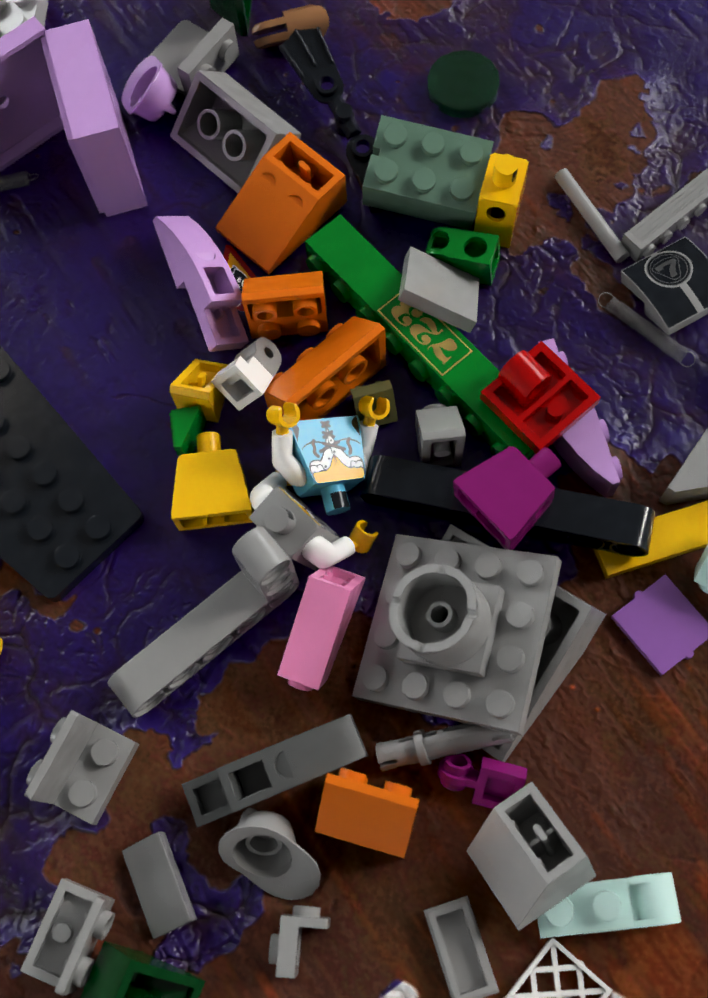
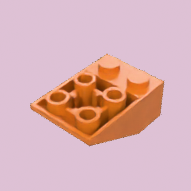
[215,132,347,274]

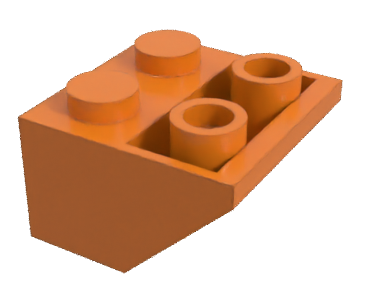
[241,271,329,340]
[314,768,420,859]

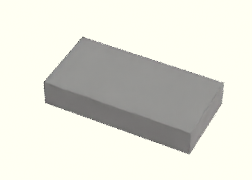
[423,895,499,998]

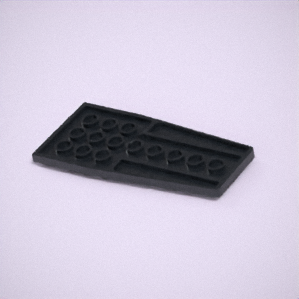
[0,346,144,602]

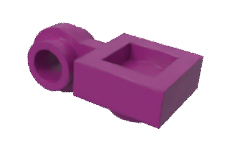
[437,753,527,809]

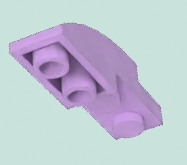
[152,216,249,352]
[538,338,623,497]

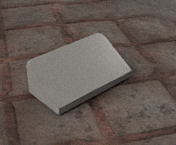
[122,831,197,940]

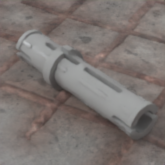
[375,723,513,772]

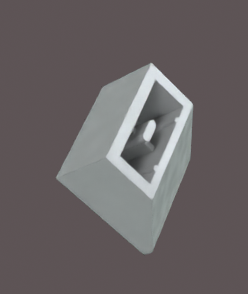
[467,781,596,931]

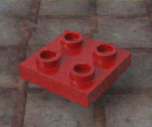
[480,341,601,454]

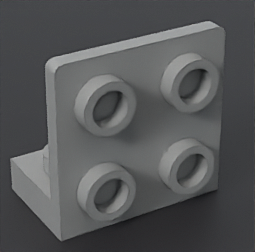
[24,710,140,825]

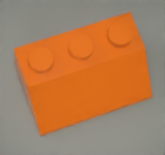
[264,316,386,420]

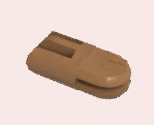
[251,5,329,49]

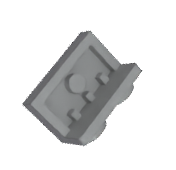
[20,878,115,996]

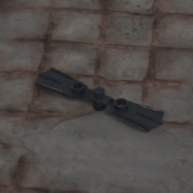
[279,27,387,213]

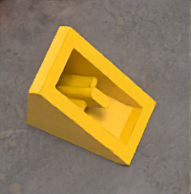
[169,359,227,423]

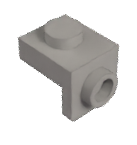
[269,905,330,979]

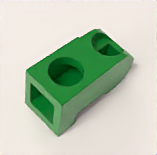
[425,227,500,286]

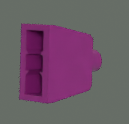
[453,446,561,550]

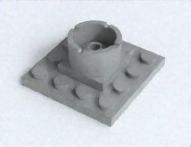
[352,534,562,736]

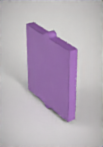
[611,574,708,677]

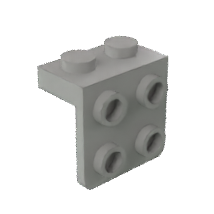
[148,17,240,97]

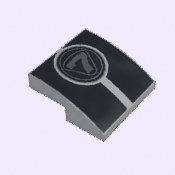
[621,236,708,335]

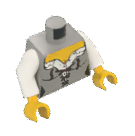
[249,470,379,571]

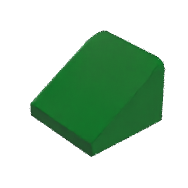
[169,406,206,457]

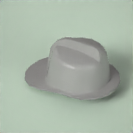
[218,807,321,900]

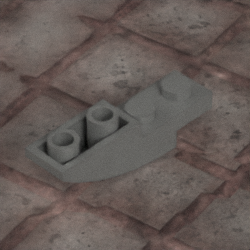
[182,714,368,828]

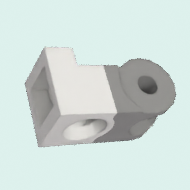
[211,337,282,411]

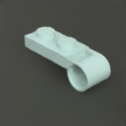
[537,872,682,939]

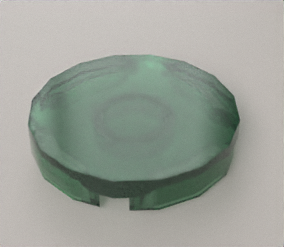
[427,50,500,118]

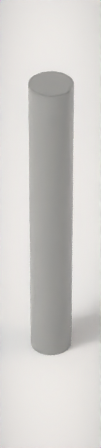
[554,168,630,264]

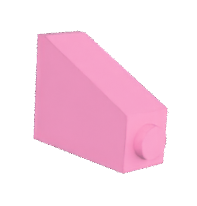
[277,566,366,691]

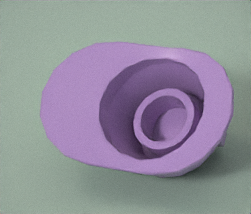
[122,55,178,122]

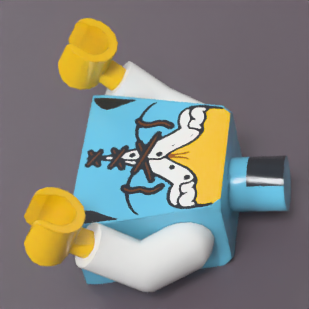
[266,395,390,516]

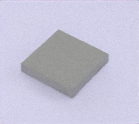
[398,247,479,332]

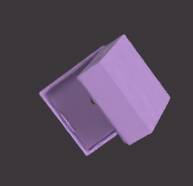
[0,16,148,217]

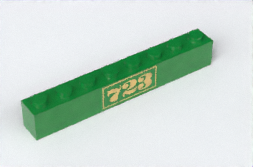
[305,214,535,460]

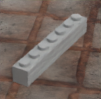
[621,168,708,262]

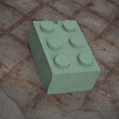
[362,115,494,231]

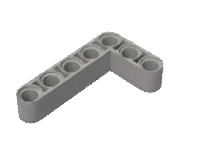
[107,526,300,718]

